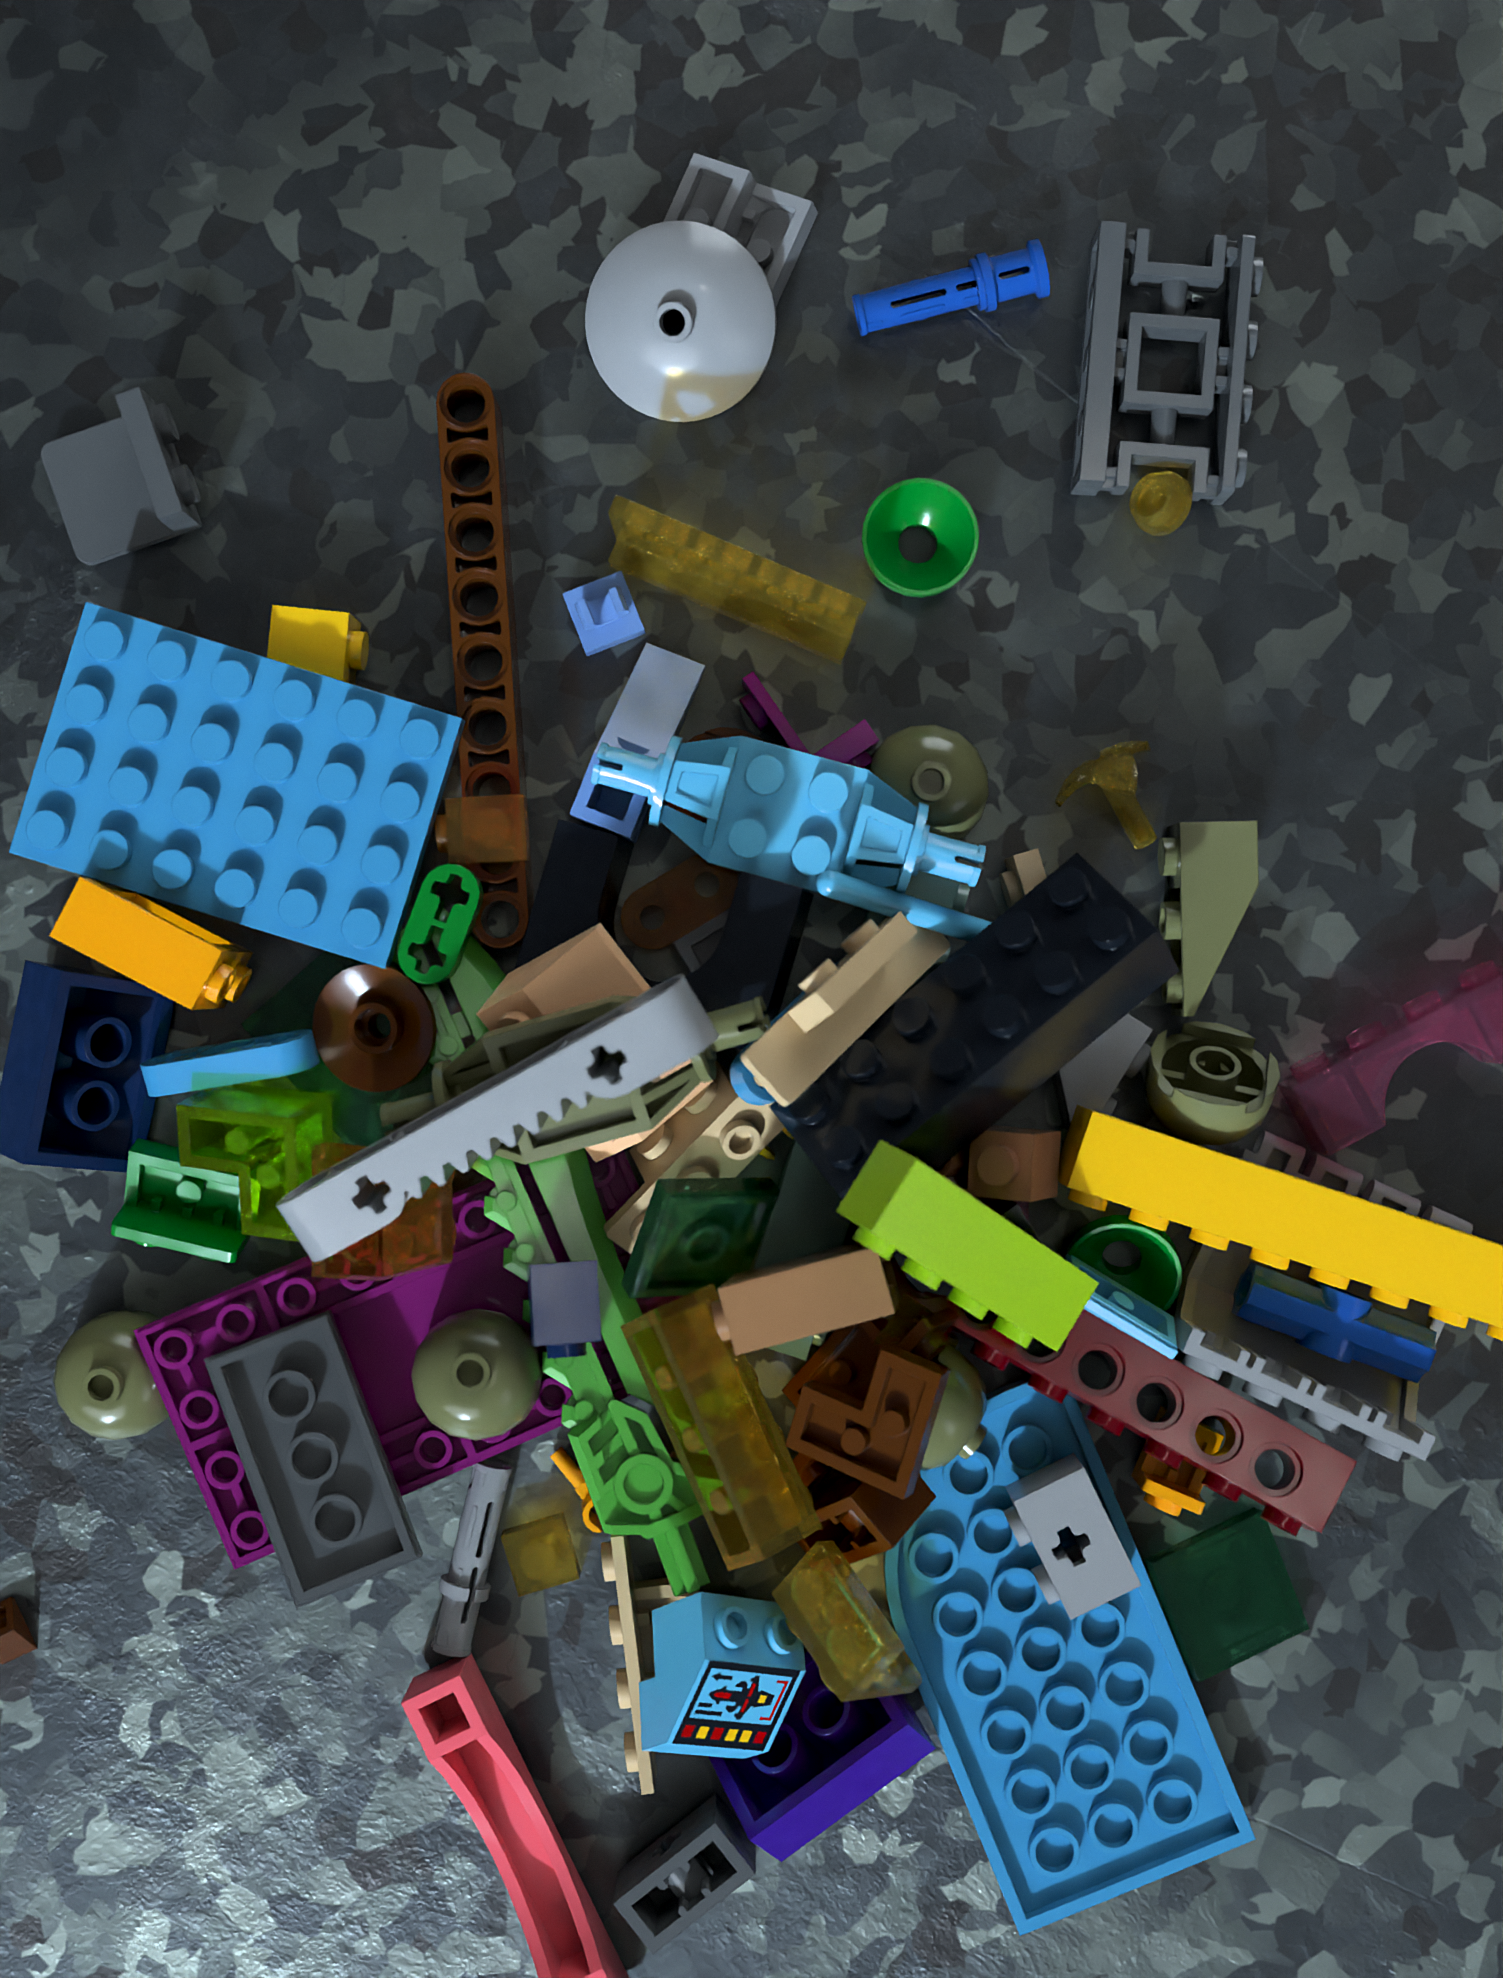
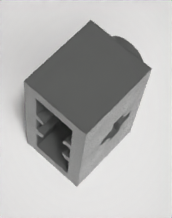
[613,1793,756,1955]

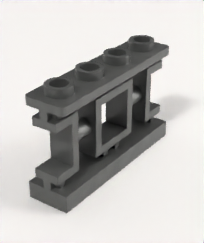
[1070,221,1264,505]

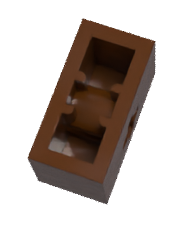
[782,1470,937,1574]

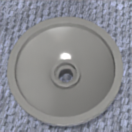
[585,221,777,422]

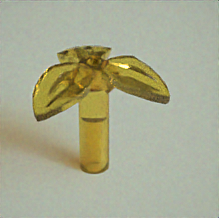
[1055,740,1157,849]

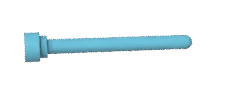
[816,870,992,942]

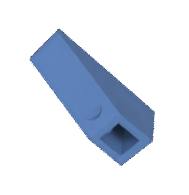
[569,642,706,844]

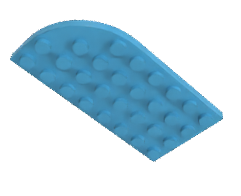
[883,1375,1256,1936]

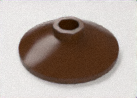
[312,963,436,1092]

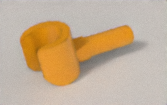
[550,1446,602,1533]

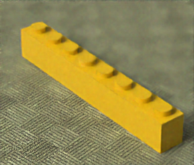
[1058,1105,1503,1341]

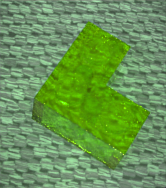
[176,1084,334,1242]

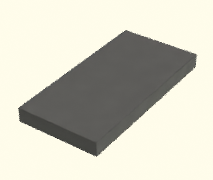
[204,1310,423,1609]

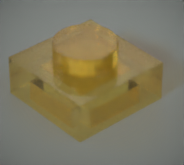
[501,1512,581,1597]

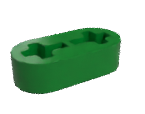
[398,864,484,984]

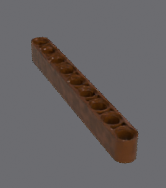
[436,372,534,949]

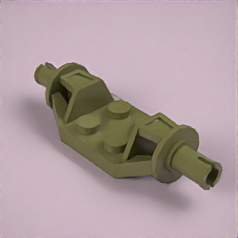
[380,995,771,1164]

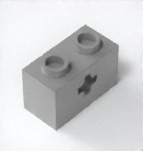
[1003,1453,1141,1620]

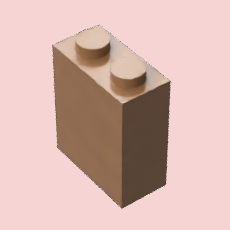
[712,1241,901,1355]

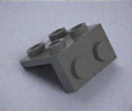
[41,387,203,565]

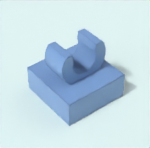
[562,571,646,657]

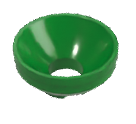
[861,478,979,597]
[1066,1215,1182,1311]

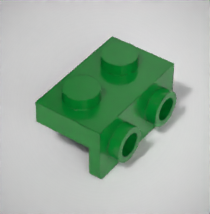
[111,1138,262,1263]

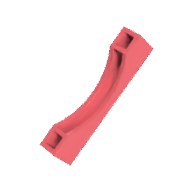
[401,1653,629,1978]

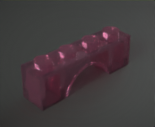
[1278,960,1503,1156]

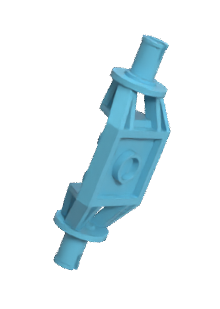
[591,735,986,894]

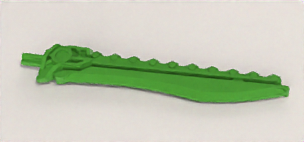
[392,908,737,1597]

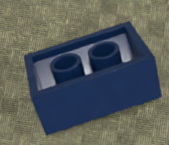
[0,960,175,1173]

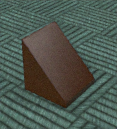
[0,1596,38,1665]

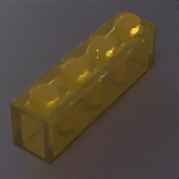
[620,1284,822,1571]

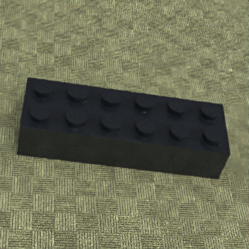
[769,853,1179,1199]

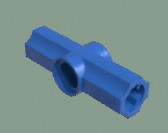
[1232,1261,1437,1384]

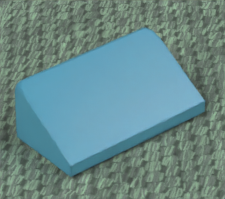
[1063,1254,1178,1360]

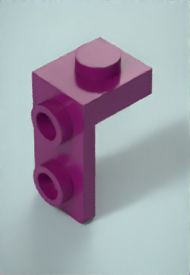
[739,671,879,769]

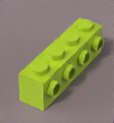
[836,1140,1099,1352]

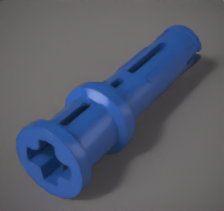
[852,238,1050,336]

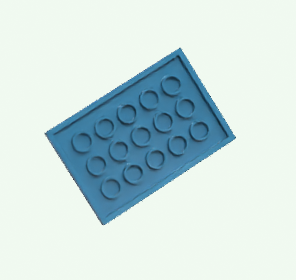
[9,602,466,969]

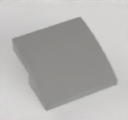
[663,153,818,306]

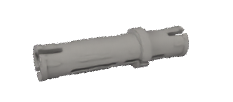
[430,1458,513,1657]

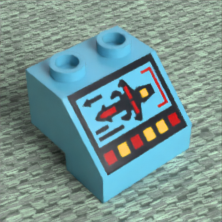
[639,1592,806,1759]

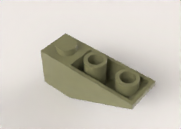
[1158,820,1259,1017]

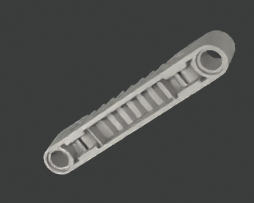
[276,974,719,1262]

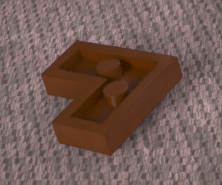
[785,1344,951,1500]

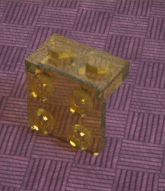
[771,1541,922,1702]

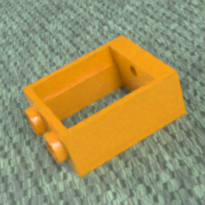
[49,877,253,1010]

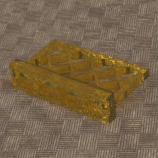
[608,494,867,665]

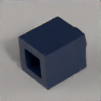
[527,1260,602,1358]

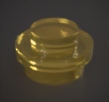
[1129,471,1192,536]

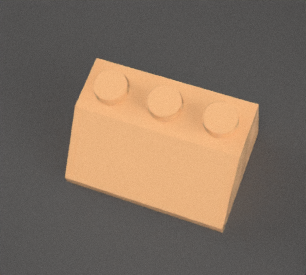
[476,923,717,1162]

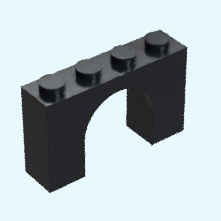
[515,819,814,1049]

